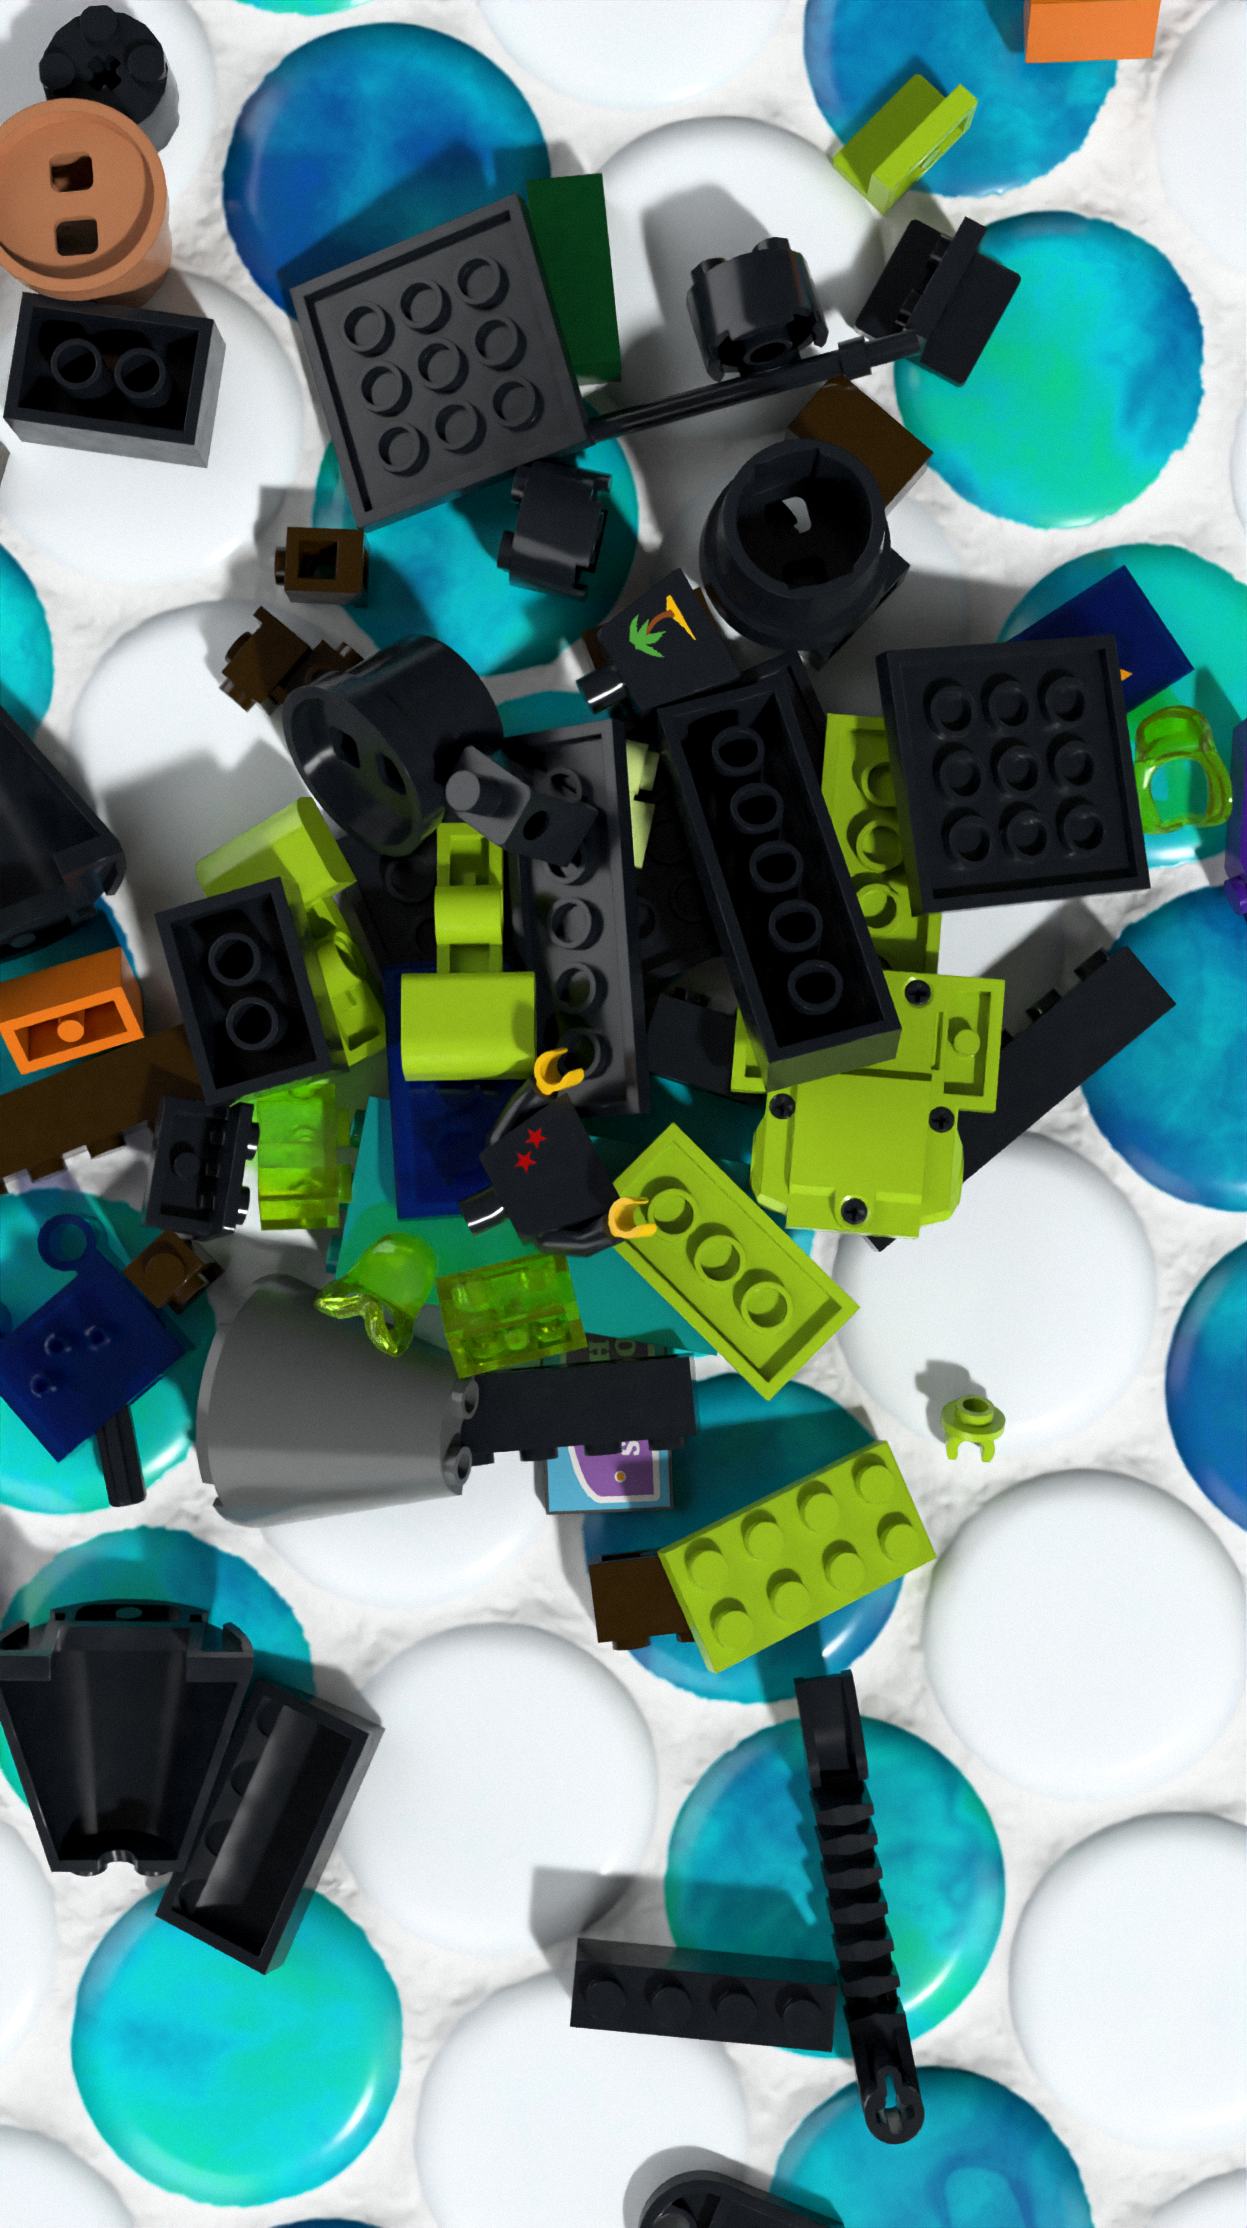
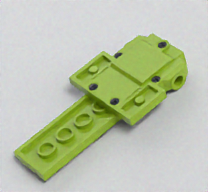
[731,713,1005,1240]

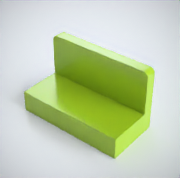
[833,74,978,216]

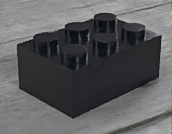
[3,292,226,468]
[154,876,350,1107]

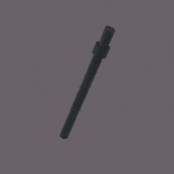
[588,328,921,443]

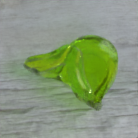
[1134,705,1233,835]
[313,1232,438,1357]

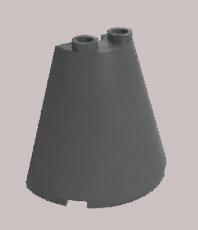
[196,1273,479,1528]

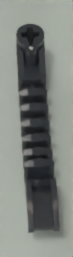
[793,1669,925,2144]

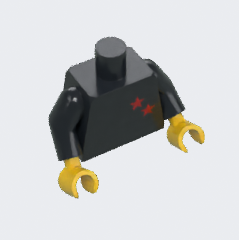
[457,1048,657,1258]

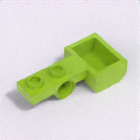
[195,797,391,1067]
[401,823,537,1081]

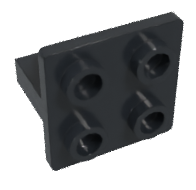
[854,216,1021,387]
[139,1095,260,1242]

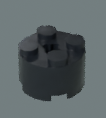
[39,5,180,153]
[686,237,829,382]
[497,459,613,602]

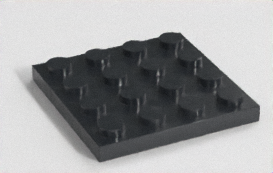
[289,193,596,533]
[875,635,1151,917]

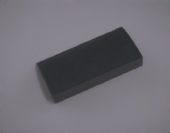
[155,1676,386,1975]

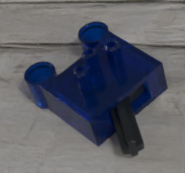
[0,1213,197,1507]

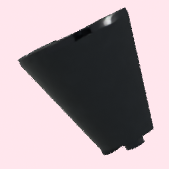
[0,705,126,964]
[0,1599,253,1877]

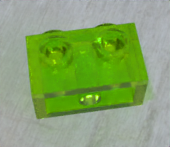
[257,1084,352,1231]
[435,1252,588,1379]

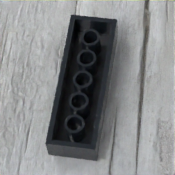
[656,677,902,1093]

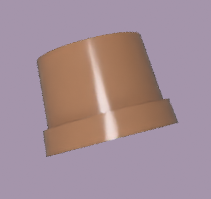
[0,98,172,308]

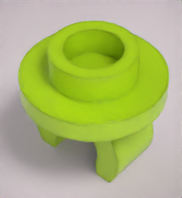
[940,1395,1006,1462]

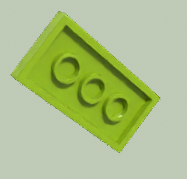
[613,1122,861,1401]
[657,1440,937,1674]

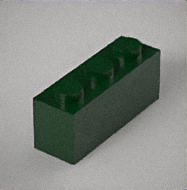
[526,173,621,386]

